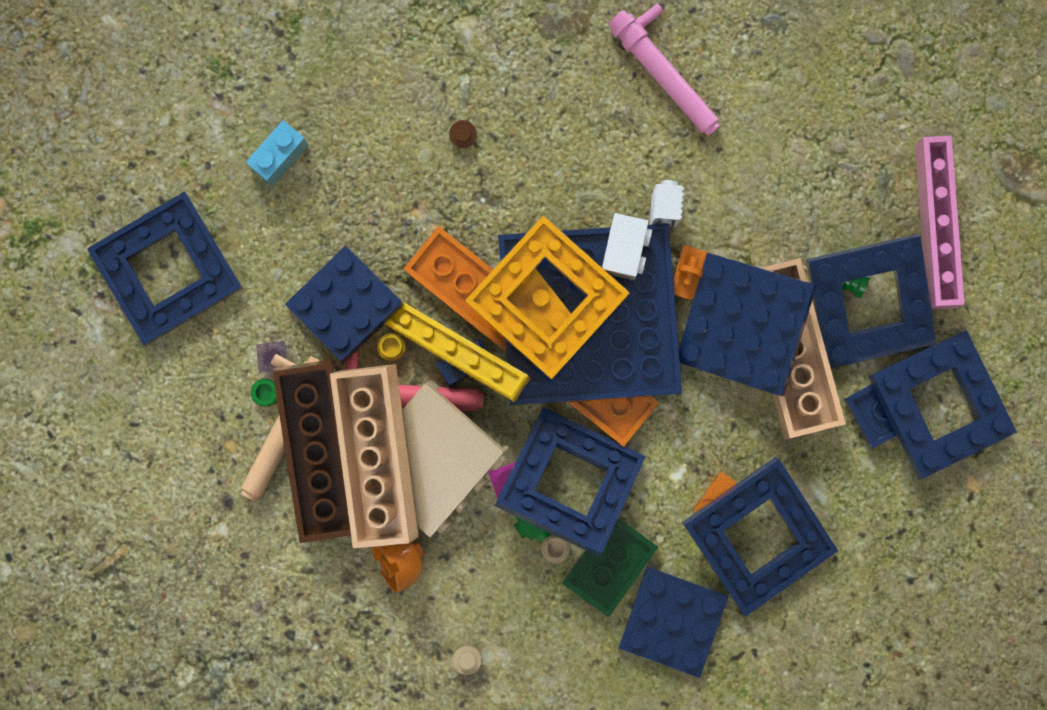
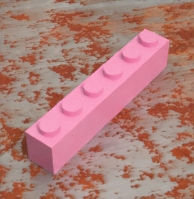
[915,136,965,310]

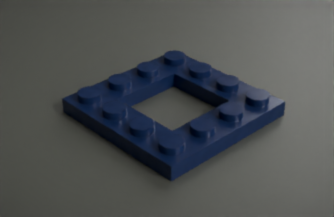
[87,191,243,346]
[806,234,936,368]
[868,330,1017,480]
[495,407,646,557]
[681,457,838,617]

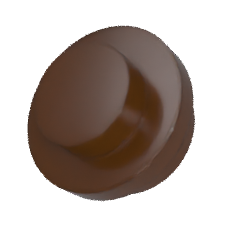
[449,120,477,149]

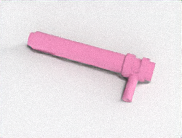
[608,4,720,136]

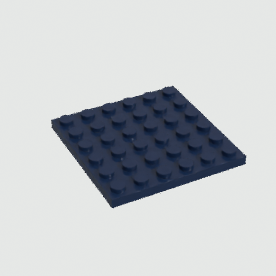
[498,223,682,406]

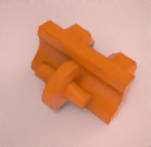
[673,244,711,301]

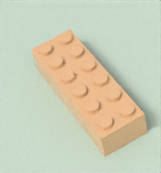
[762,258,846,440]
[330,364,419,548]

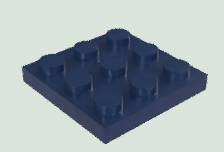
[285,245,404,364]
[618,566,729,678]

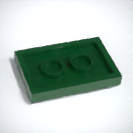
[562,518,658,617]

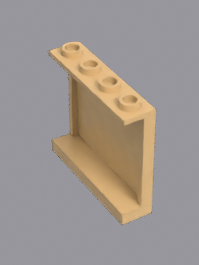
[402,380,508,537]

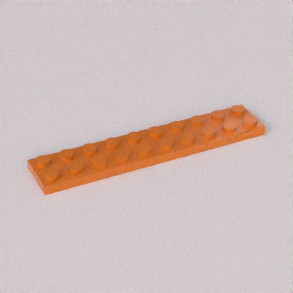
[403,226,659,447]

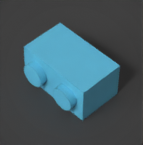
[246,120,309,187]

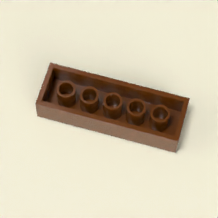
[272,359,351,543]

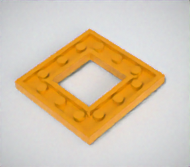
[465,216,629,380]

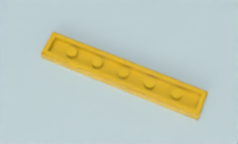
[384,302,530,402]

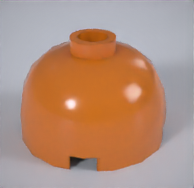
[371,542,424,593]

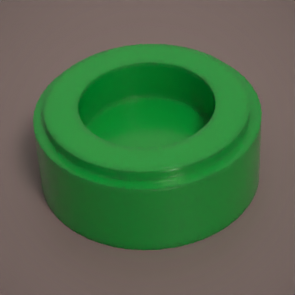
[250,378,277,407]

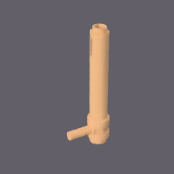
[241,354,320,501]

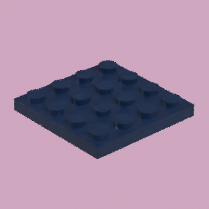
[679,253,817,396]

